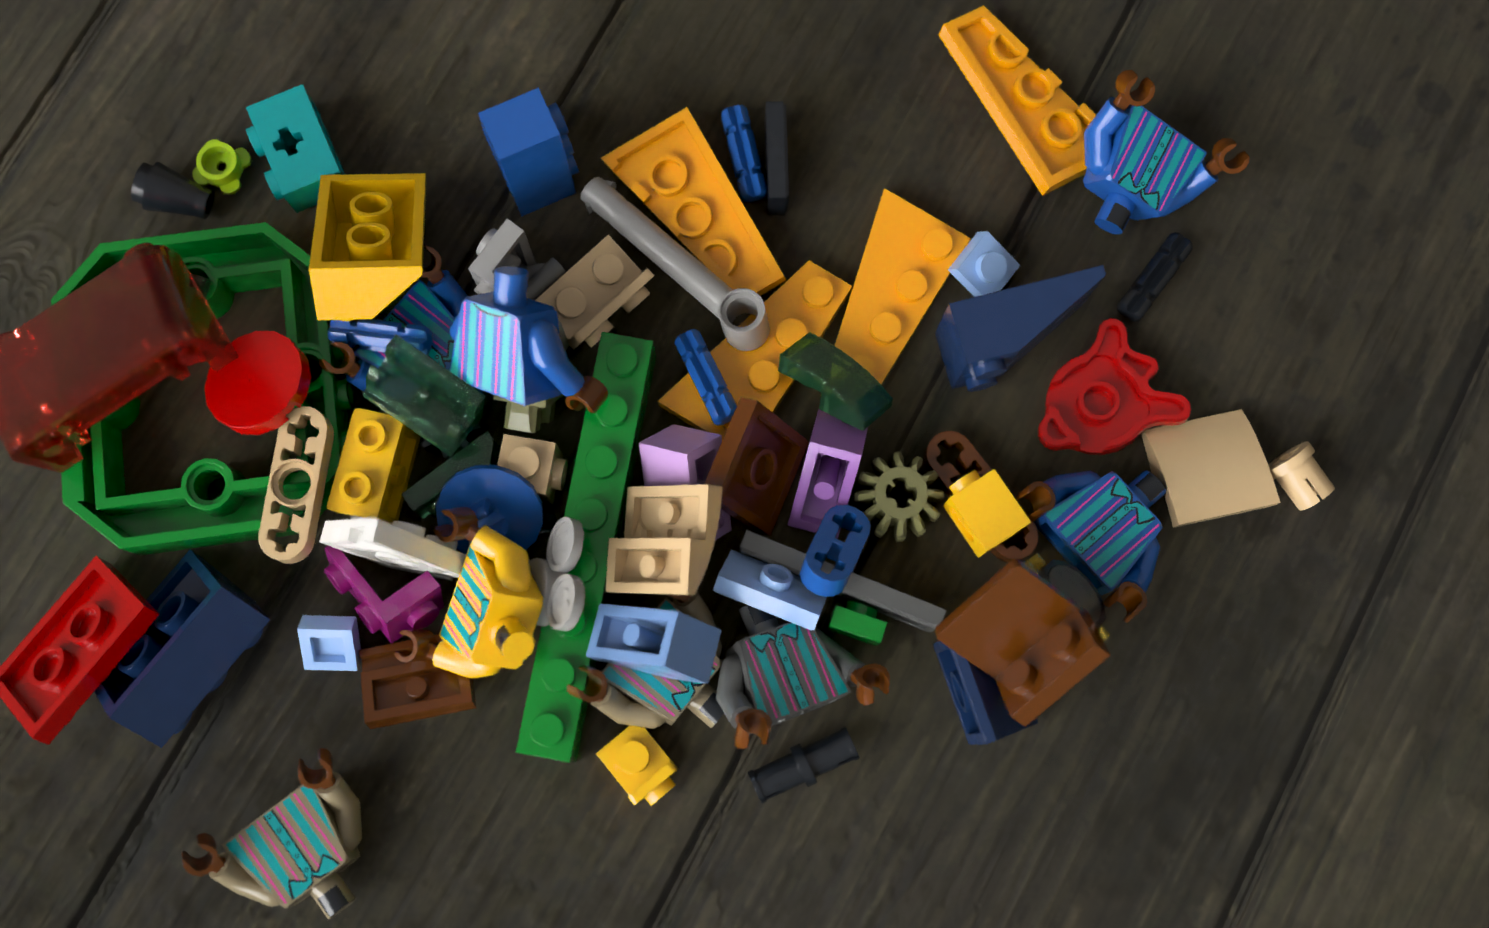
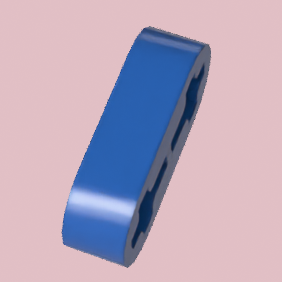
[800,505,871,597]

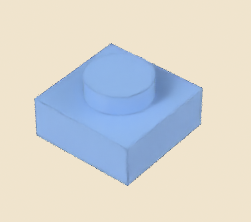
[948,231,1020,297]
[297,615,361,671]

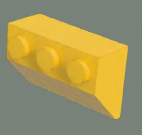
[309,173,426,321]

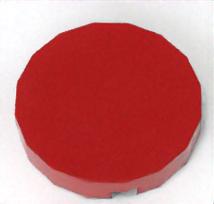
[204,331,311,435]

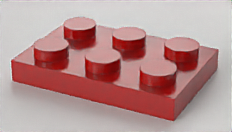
[0,555,160,745]

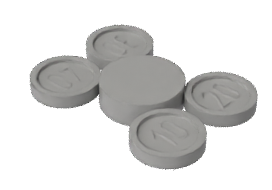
[523,517,585,661]

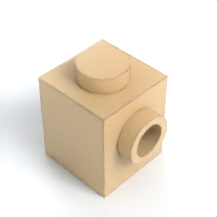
[497,434,568,505]

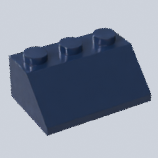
[94,549,270,748]

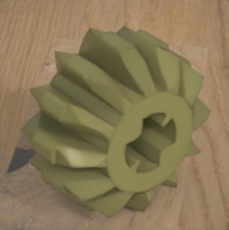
[854,452,944,542]

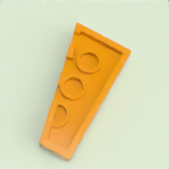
[938,6,1096,196]
[601,107,787,296]
[658,260,852,440]

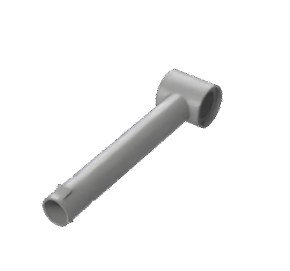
[581,177,770,351]

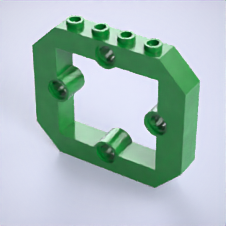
[51,222,354,556]

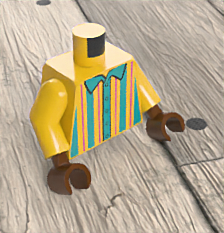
[394,507,543,678]

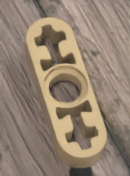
[258,406,334,564]

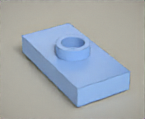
[713,549,827,631]

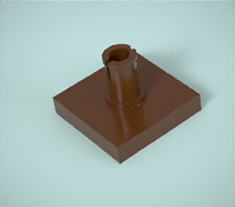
[704,397,809,535]

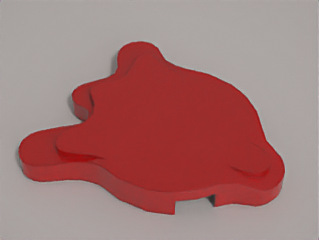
[1037,318,1191,455]

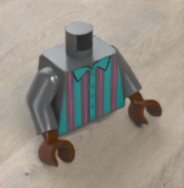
[716,605,890,749]

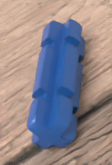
[721,105,767,203]
[328,319,433,357]
[675,329,737,426]

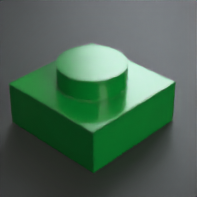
[826,601,887,646]

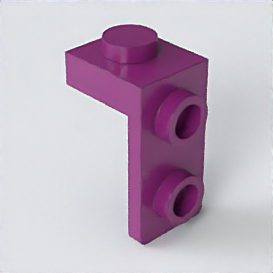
[324,545,444,644]

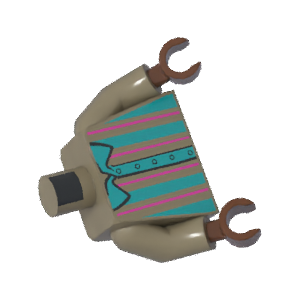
[567,591,724,729]
[181,748,362,920]

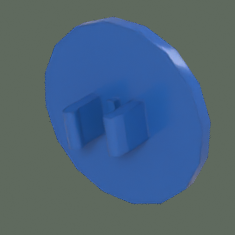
[436,465,543,555]

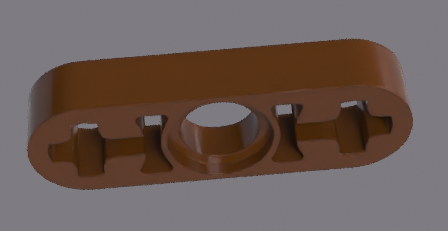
[924,431,1039,563]

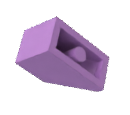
[788,409,869,539]

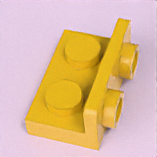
[327,408,422,524]

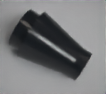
[131,162,215,219]

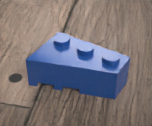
[478,88,579,216]

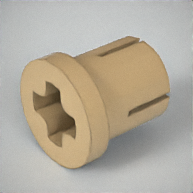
[1268,441,1335,511]

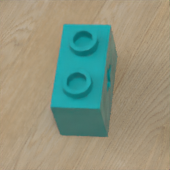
[246,84,345,213]

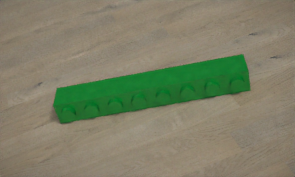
[516,332,656,763]

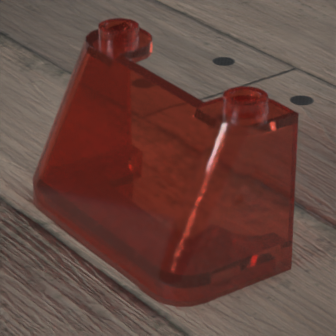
[0,243,239,473]

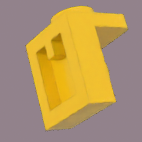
[596,725,678,806]

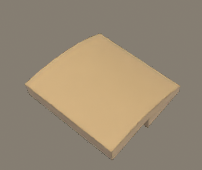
[1141,409,1281,528]
[605,484,723,595]

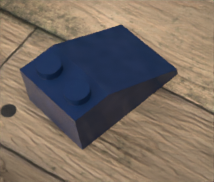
[935,265,1106,392]

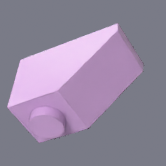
[639,424,732,540]

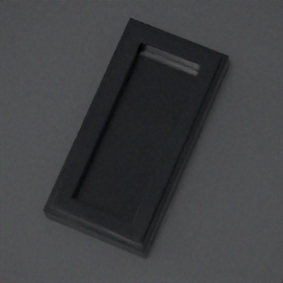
[765,101,789,216]

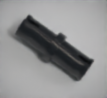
[748,727,860,804]

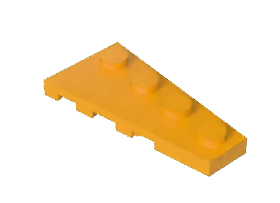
[823,188,971,410]

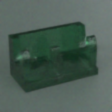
[363,335,486,457]

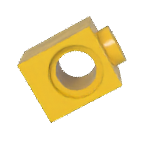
[943,469,1031,558]

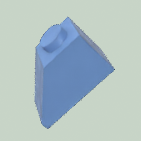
[586,604,721,684]

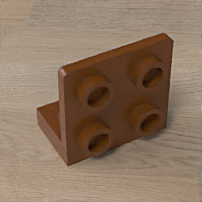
[934,559,1110,727]

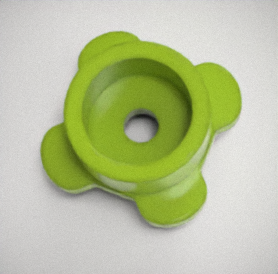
[192,139,252,195]

